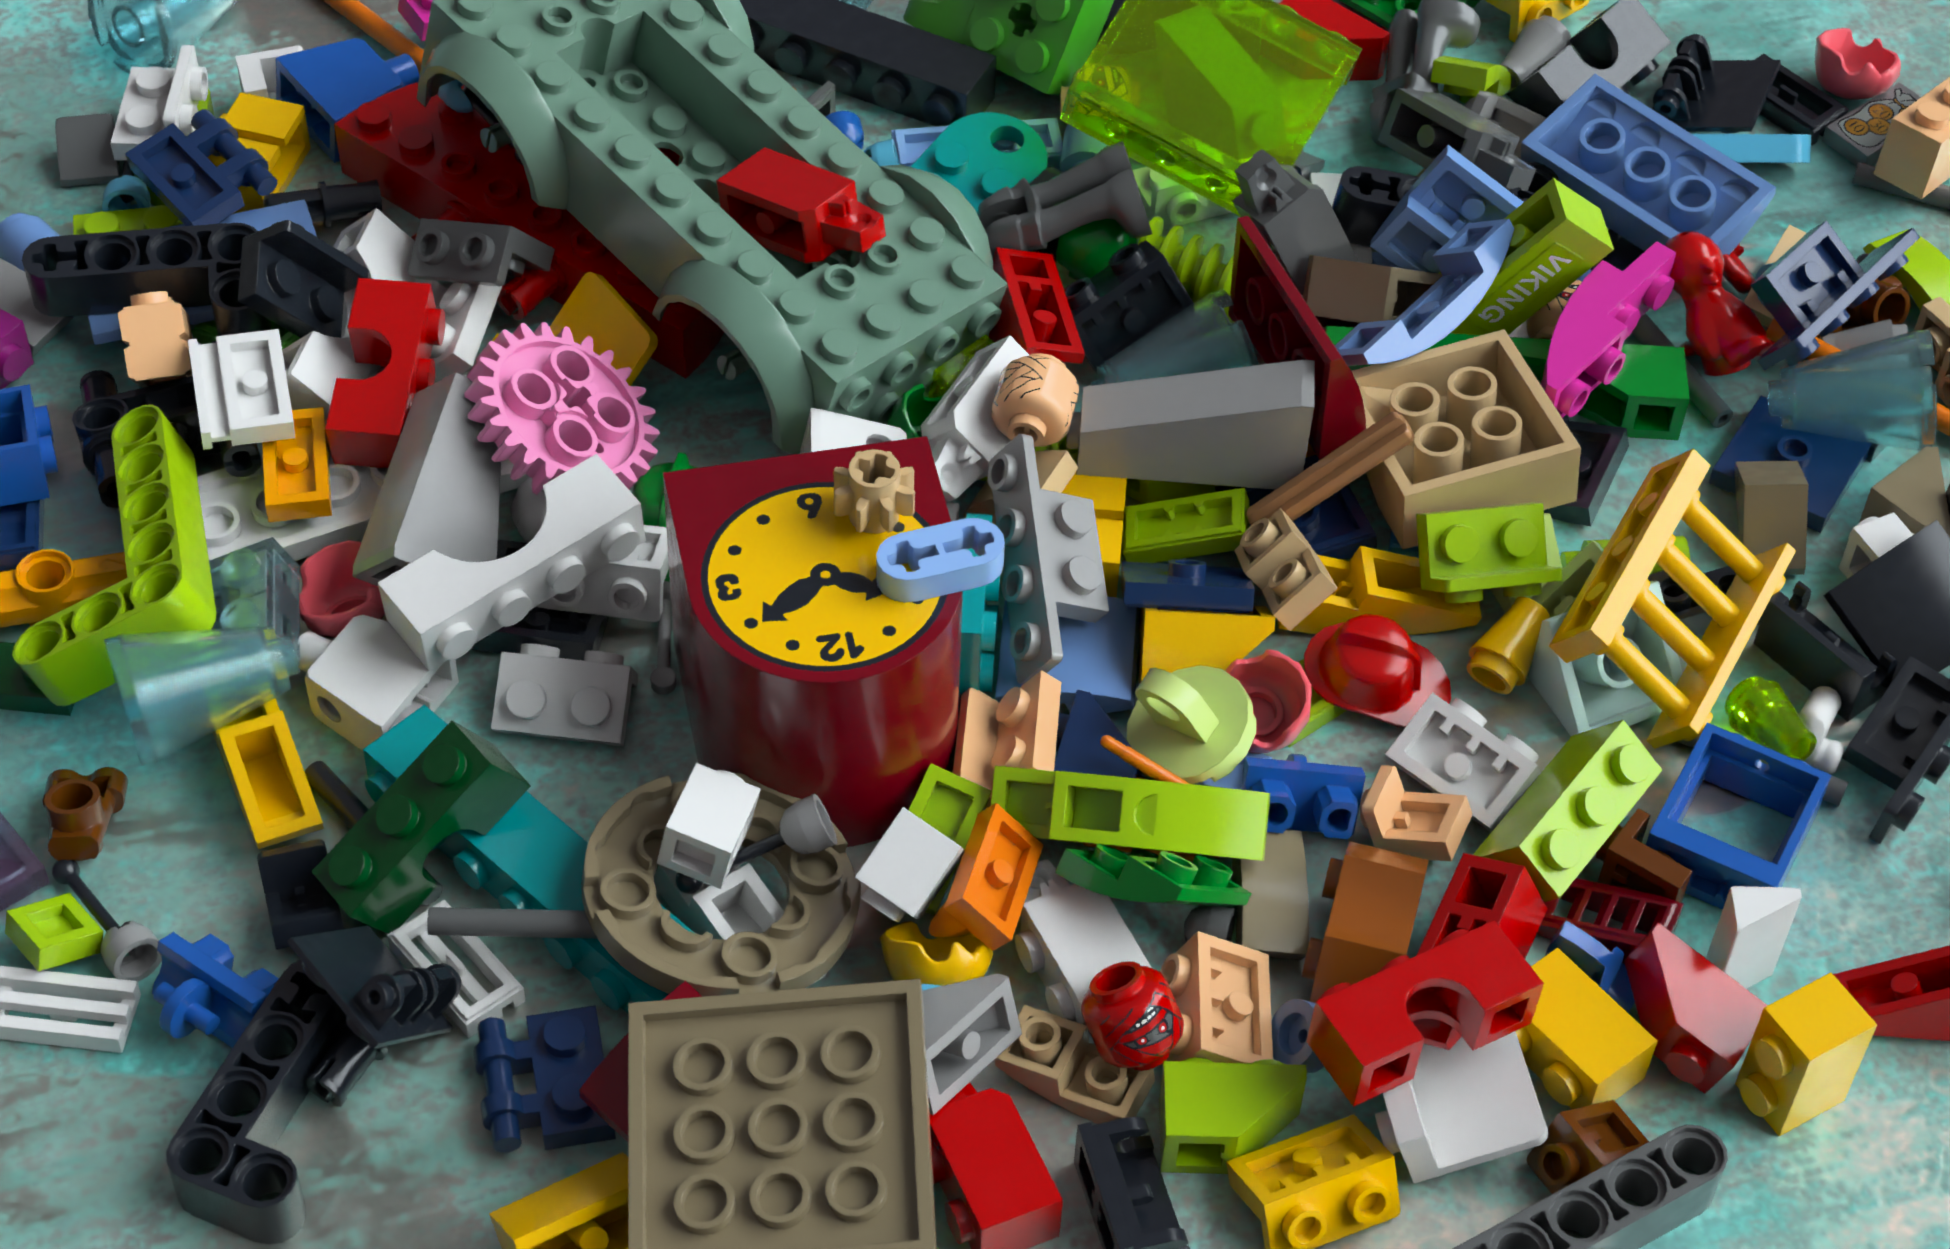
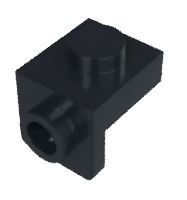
[257,839,344,950]

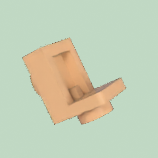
[1360,765,1473,862]

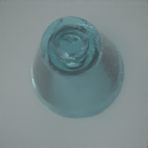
[88,0,239,74]
[1090,288,1258,386]
[1767,330,1937,451]
[104,626,300,766]

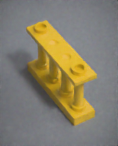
[1549,448,1796,749]

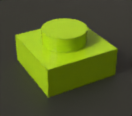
[5,893,103,972]

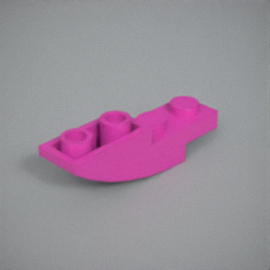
[1541,241,1676,418]

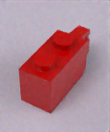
[716,147,886,263]
[929,1082,1063,1249]

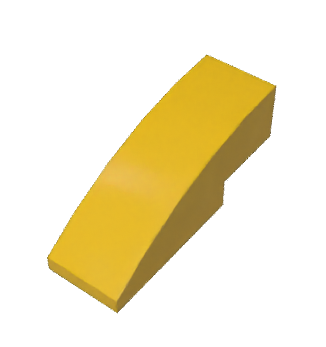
[1277,546,1482,635]
[200,667,324,849]

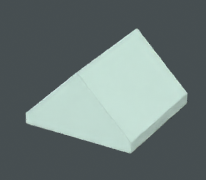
[1528,581,1683,736]

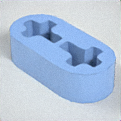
[876,518,1005,603]

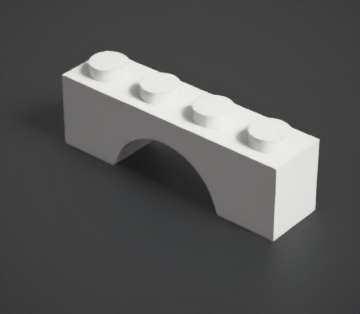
[282,208,417,422]
[378,454,645,671]

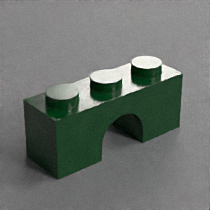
[311,720,531,934]

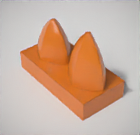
[928,803,1044,951]

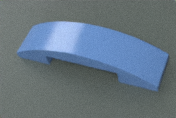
[1335,219,1514,366]

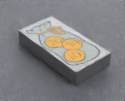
[1822,82,1921,166]

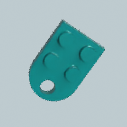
[911,112,1047,212]
[958,513,1001,716]

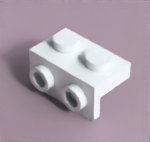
[491,644,638,747]

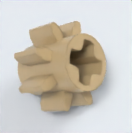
[834,449,915,534]

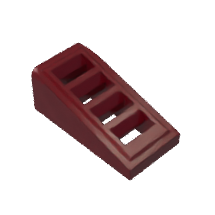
[1537,878,1684,964]

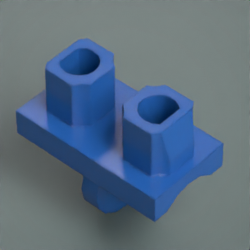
[1241,754,1366,839]
[152,932,279,1048]

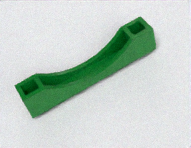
[1325,326,1690,440]

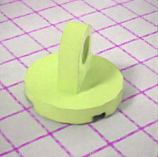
[1127,665,1256,785]

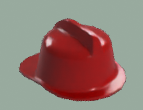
[1304,614,1451,728]

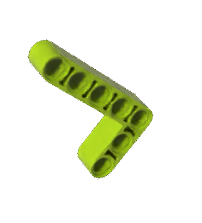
[12,405,216,706]

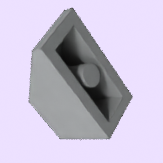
[922,974,1022,1115]

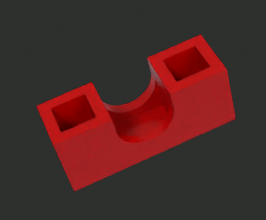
[325,278,445,468]
[1306,920,1544,1107]

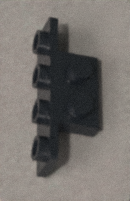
[1842,656,1950,844]

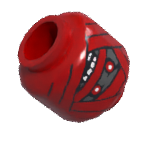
[1081,961,1184,1071]

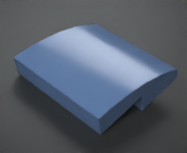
[1370,145,1524,274]
[995,596,1141,713]

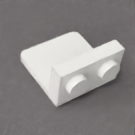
[1375,1032,1548,1184]

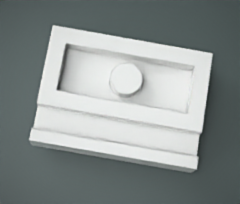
[188,329,296,450]

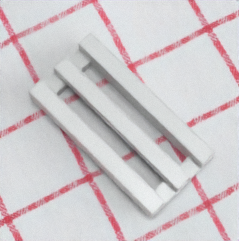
[387,899,526,1039]
[0,966,141,1053]

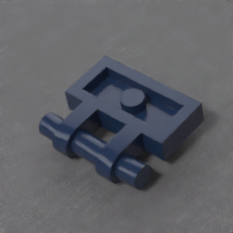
[125,109,277,226]
[473,1005,616,1153]

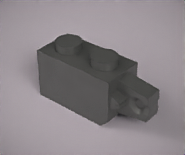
[1377,88,1536,191]
[1232,149,1359,295]

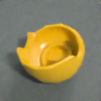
[880,921,993,986]

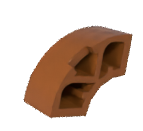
[1302,841,1429,1002]

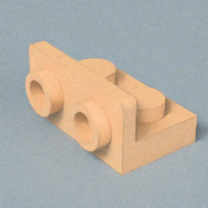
[953,670,1061,808]
[1160,931,1273,1063]

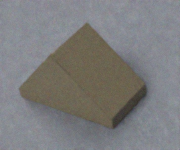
[1859,446,1950,537]
[1734,461,1809,575]

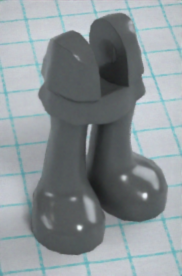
[1369,0,1481,148]
[977,141,1152,256]

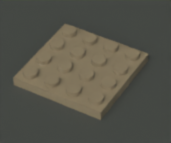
[628,979,937,1249]

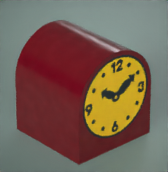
[663,436,963,847]

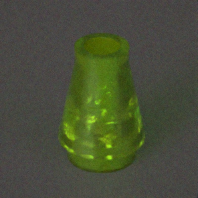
[1725,676,1817,761]

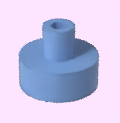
[1272,999,1324,1073]

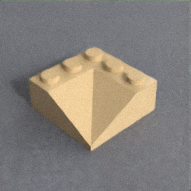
[1352,329,1581,550]

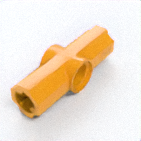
[0,549,127,628]

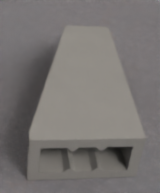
[1066,360,1315,490]
[353,373,501,586]

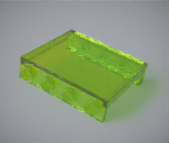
[1060,0,1362,216]

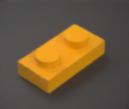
[262,407,332,522]

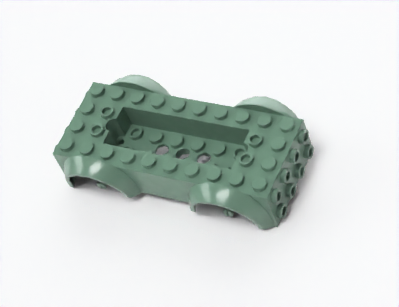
[417,0,1008,455]

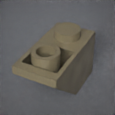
[1303,255,1442,323]

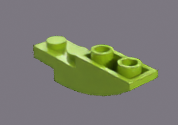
[991,766,1270,861]

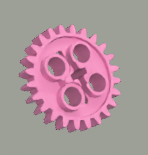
[464,322,660,495]

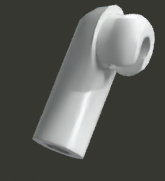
[1798,686,1845,775]

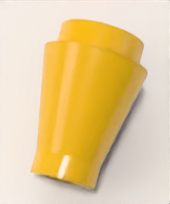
[1466,597,1550,694]

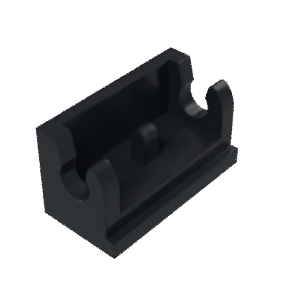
[1753,581,1897,722]
[1074,1117,1190,1249]

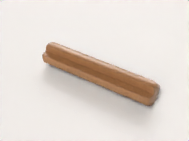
[1246,412,1415,525]

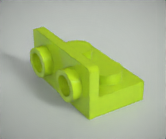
[1416,503,1563,603]

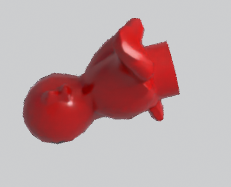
[1664,232,1775,376]

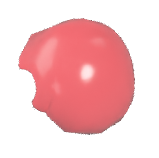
[1815,28,1901,100]
[294,540,385,638]
[1225,649,1312,754]

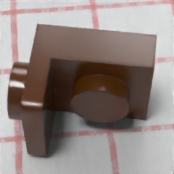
[1596,808,1692,903]
[1526,1099,1649,1194]

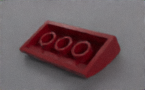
[1228,216,1366,459]

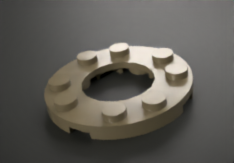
[581,772,861,997]

